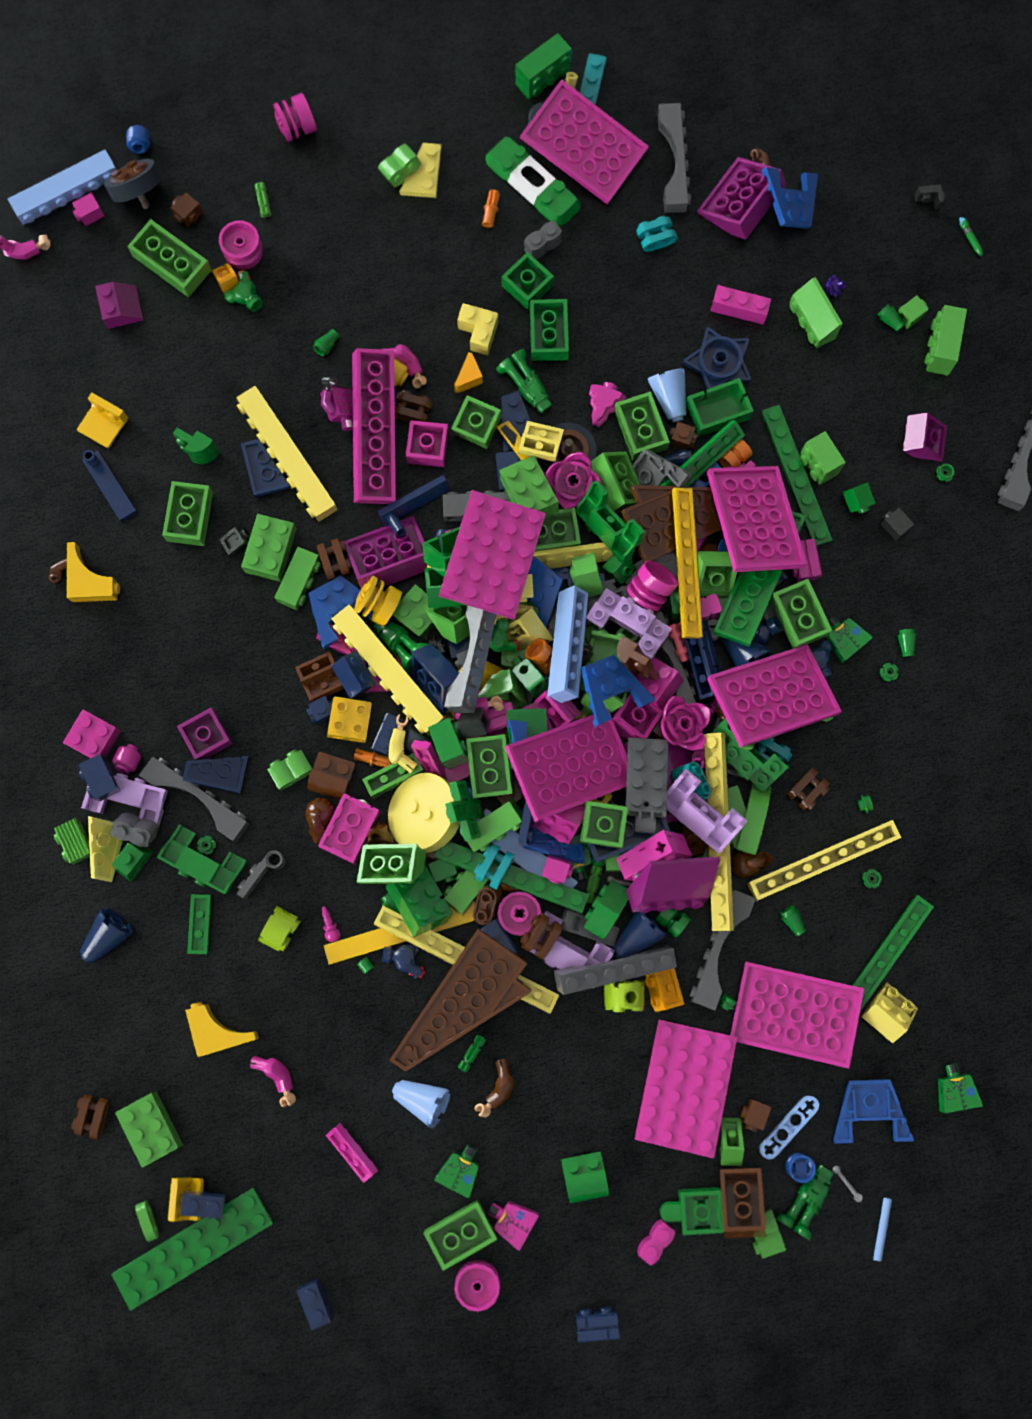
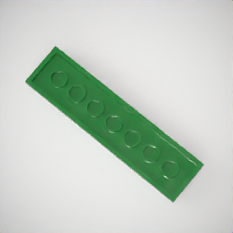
[714,511,806,647]
[111,1187,274,1311]

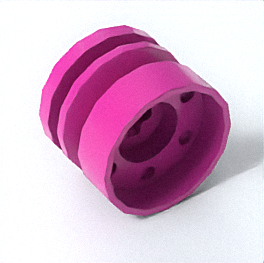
[273,93,317,142]
[627,560,678,611]

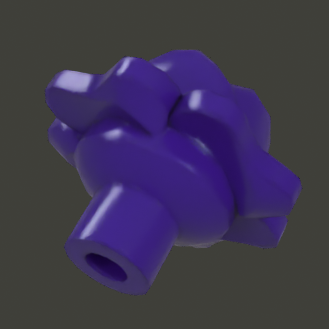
[826,275,846,298]

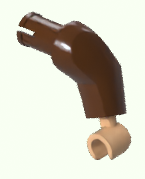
[475,1059,514,1117]

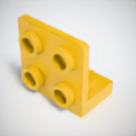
[77,393,128,448]
[327,697,372,743]

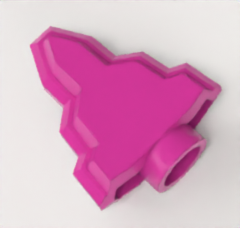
[589,382,626,427]

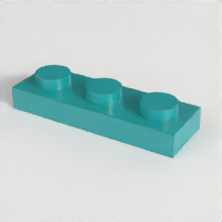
[580,53,606,105]

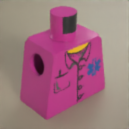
[488,1201,539,1250]

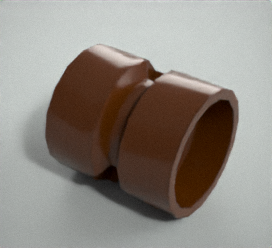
[680,824,708,856]

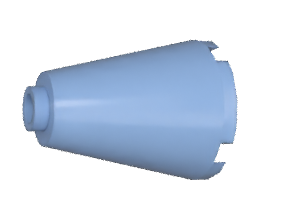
[648,368,686,423]
[392,1080,450,1128]

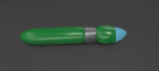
[959,218,983,256]

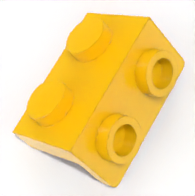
[168,1177,204,1221]

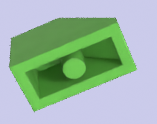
[720,1117,744,1166]

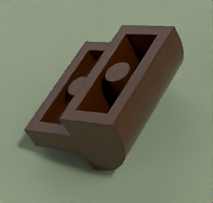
[617,636,659,681]
[295,651,344,703]
[307,752,356,800]

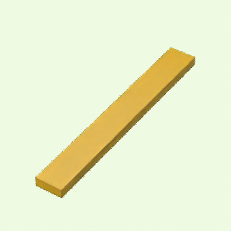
[672,487,703,639]
[324,901,475,965]

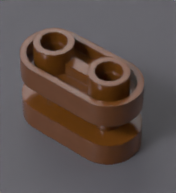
[395,390,433,423]
[316,538,352,580]
[787,767,830,810]
[473,882,503,925]
[520,913,563,960]
[71,1094,110,1140]

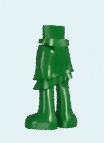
[496,349,552,413]
[374,619,428,674]
[776,1165,834,1240]

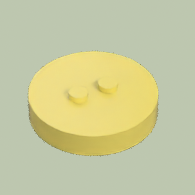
[388,773,460,853]

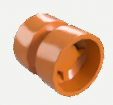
[718,439,752,468]
[525,638,553,674]

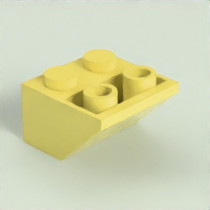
[506,608,553,650]
[862,983,918,1043]

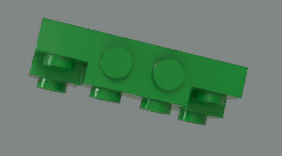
[576,480,645,563]
[712,718,789,792]
[157,825,248,895]

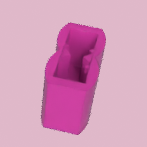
[637,1219,675,1265]

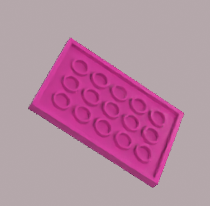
[520,80,649,204]
[707,466,807,572]
[439,490,546,620]
[707,644,842,748]
[505,710,627,822]
[730,962,864,1068]
[635,1020,737,1158]

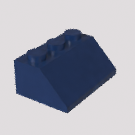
[411,644,459,714]

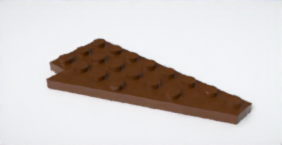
[621,485,722,563]
[389,928,532,1072]

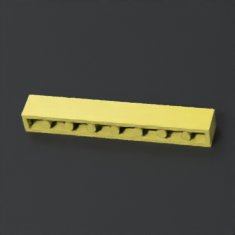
[236,386,337,522]
[332,605,445,736]
[747,820,901,901]

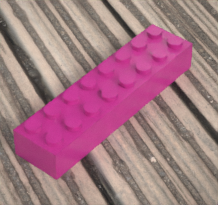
[352,348,396,504]

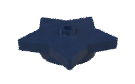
[683,327,751,389]

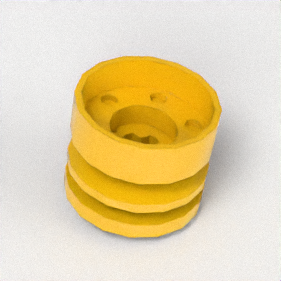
[354,576,402,627]

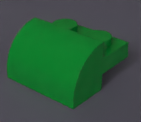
[173,428,220,464]
[561,1152,609,1204]

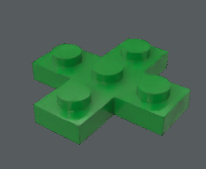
[445,781,485,841]

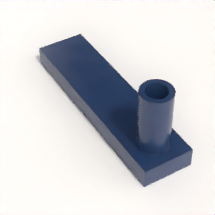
[82,450,137,522]
[378,475,450,537]

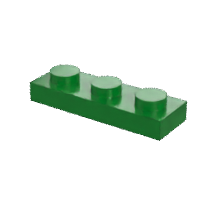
[187,894,212,954]

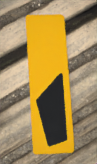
[497,421,537,460]

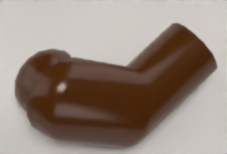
[751,149,771,166]
[48,558,67,583]

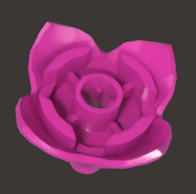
[546,452,602,509]
[660,696,711,750]

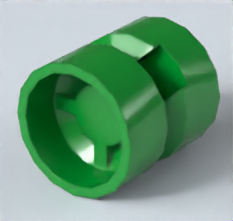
[654,909,692,938]

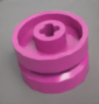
[219,221,263,269]
[498,891,541,936]
[454,1259,500,1311]

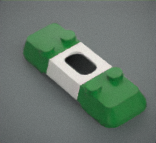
[486,137,581,227]

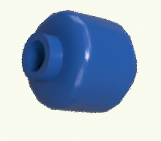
[126,125,150,154]

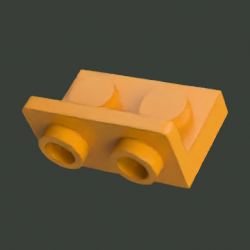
[645,968,684,1012]

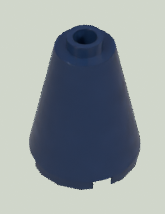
[721,637,773,667]
[80,908,133,963]
[613,911,667,959]

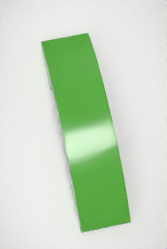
[736,782,771,855]

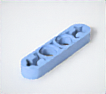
[759,1095,819,1159]

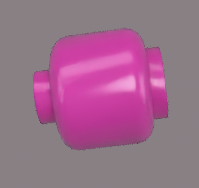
[112,744,141,774]

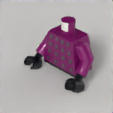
[320,376,353,431]

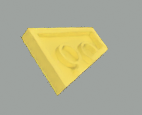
[400,143,441,198]
[88,816,123,882]

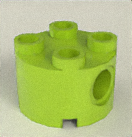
[258,906,301,952]
[604,980,644,1012]

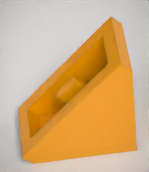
[212,263,239,295]
[455,352,483,393]

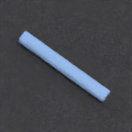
[873,1198,892,1261]

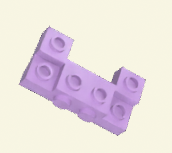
[586,588,672,660]
[667,769,748,854]
[81,773,168,825]
[530,911,615,989]

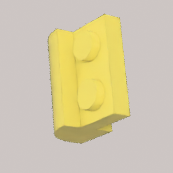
[518,421,564,462]

